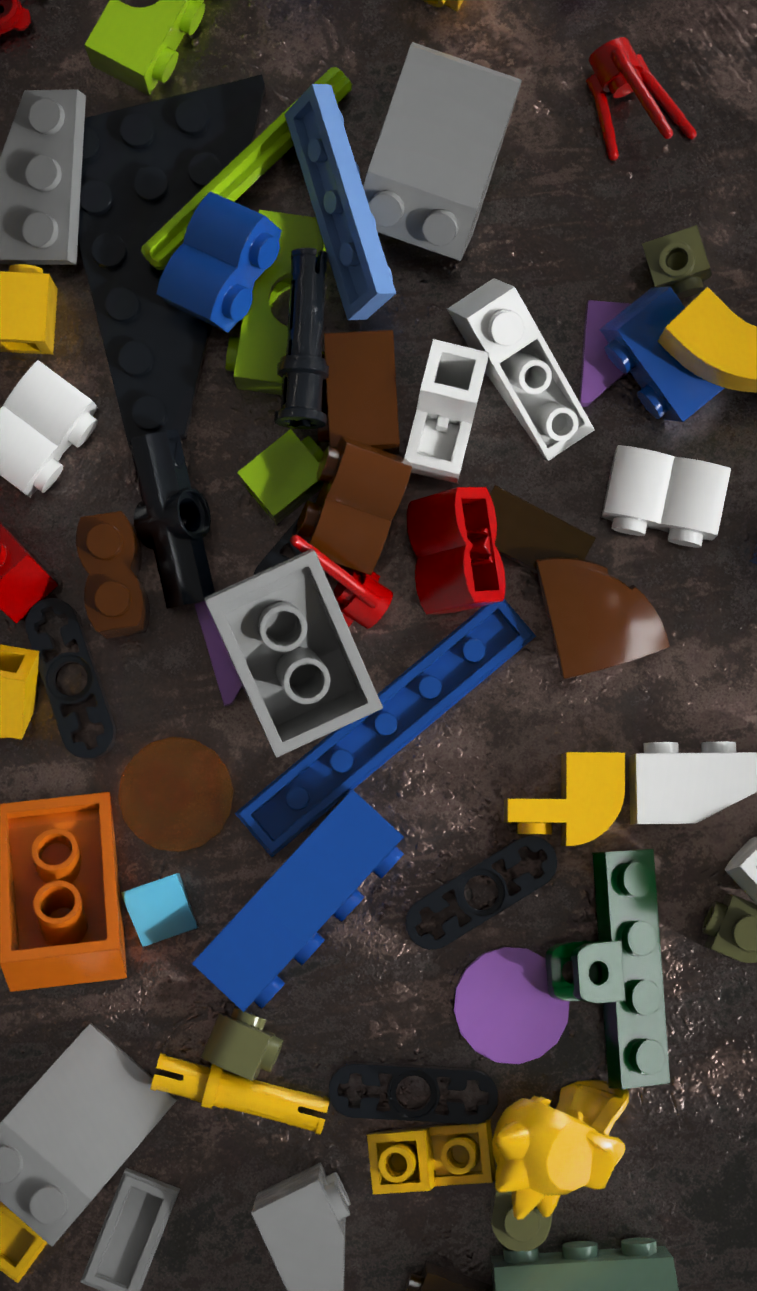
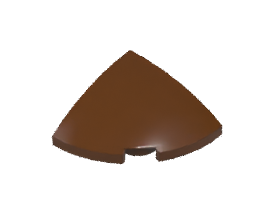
[535,557,670,679]

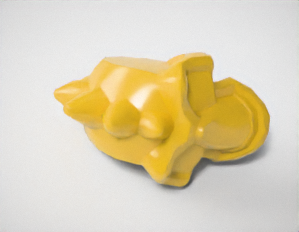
[492,1079,629,1220]

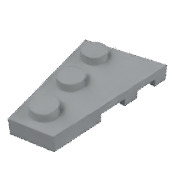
[0,89,86,265]

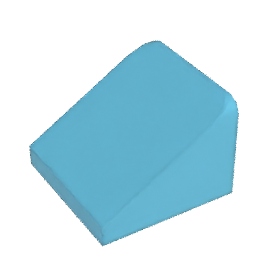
[121,873,198,947]

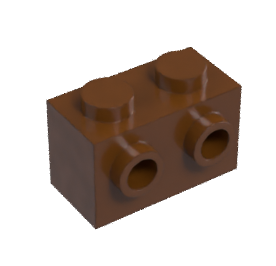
[318,330,400,455]

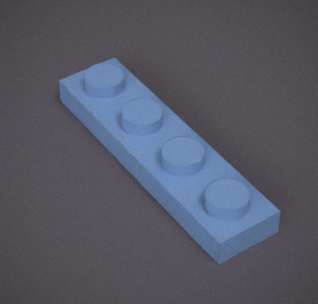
[285,84,396,320]

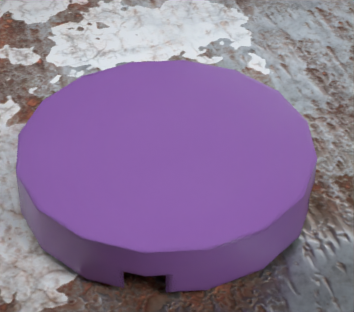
[453,947,570,1064]

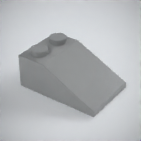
[363,42,522,261]
[204,549,383,758]
[0,1023,178,1247]
[251,1162,351,1291]

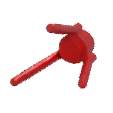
[586,37,697,161]
[290,535,393,629]

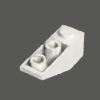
[447,278,595,461]
[629,741,757,825]

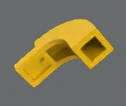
[657,287,757,393]

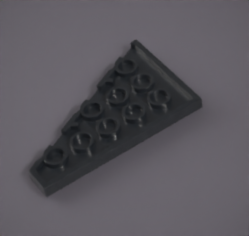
[78,74,266,450]

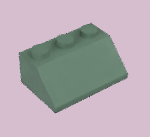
[490,1238,679,1291]

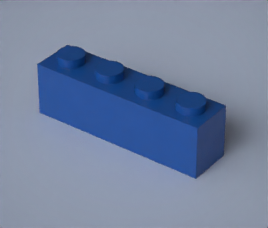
[192,789,404,1012]

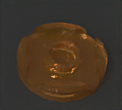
[118,737,235,852]

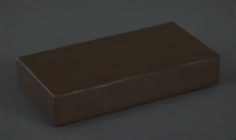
[490,485,596,574]

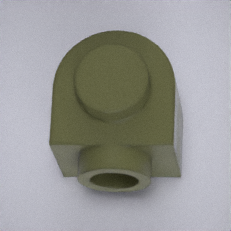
[642,225,712,299]
[701,894,757,963]
[201,1006,284,1081]
[489,1180,553,1252]

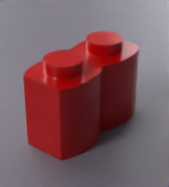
[407,487,506,615]

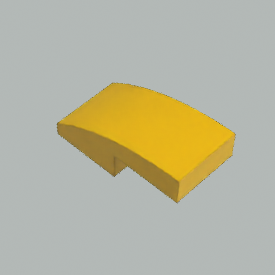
[367,1120,496,1194]

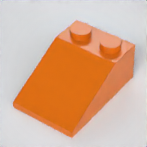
[0,792,127,992]

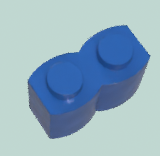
[156,191,282,333]

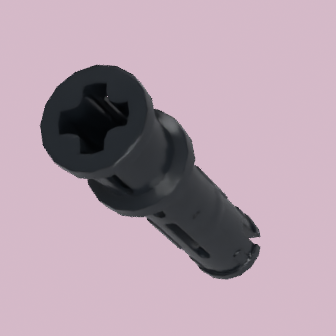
[274,248,329,429]

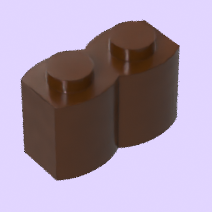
[296,436,412,575]
[76,511,150,639]

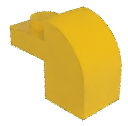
[504,752,625,846]

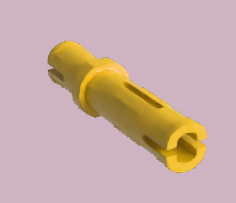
[150,1052,330,1135]

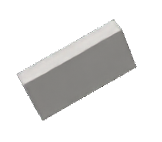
[80,1168,180,1291]

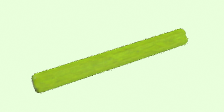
[141,67,352,270]

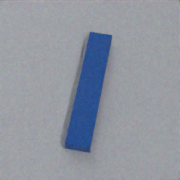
[235,598,536,858]

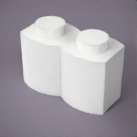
[0,360,98,498]
[601,445,731,548]

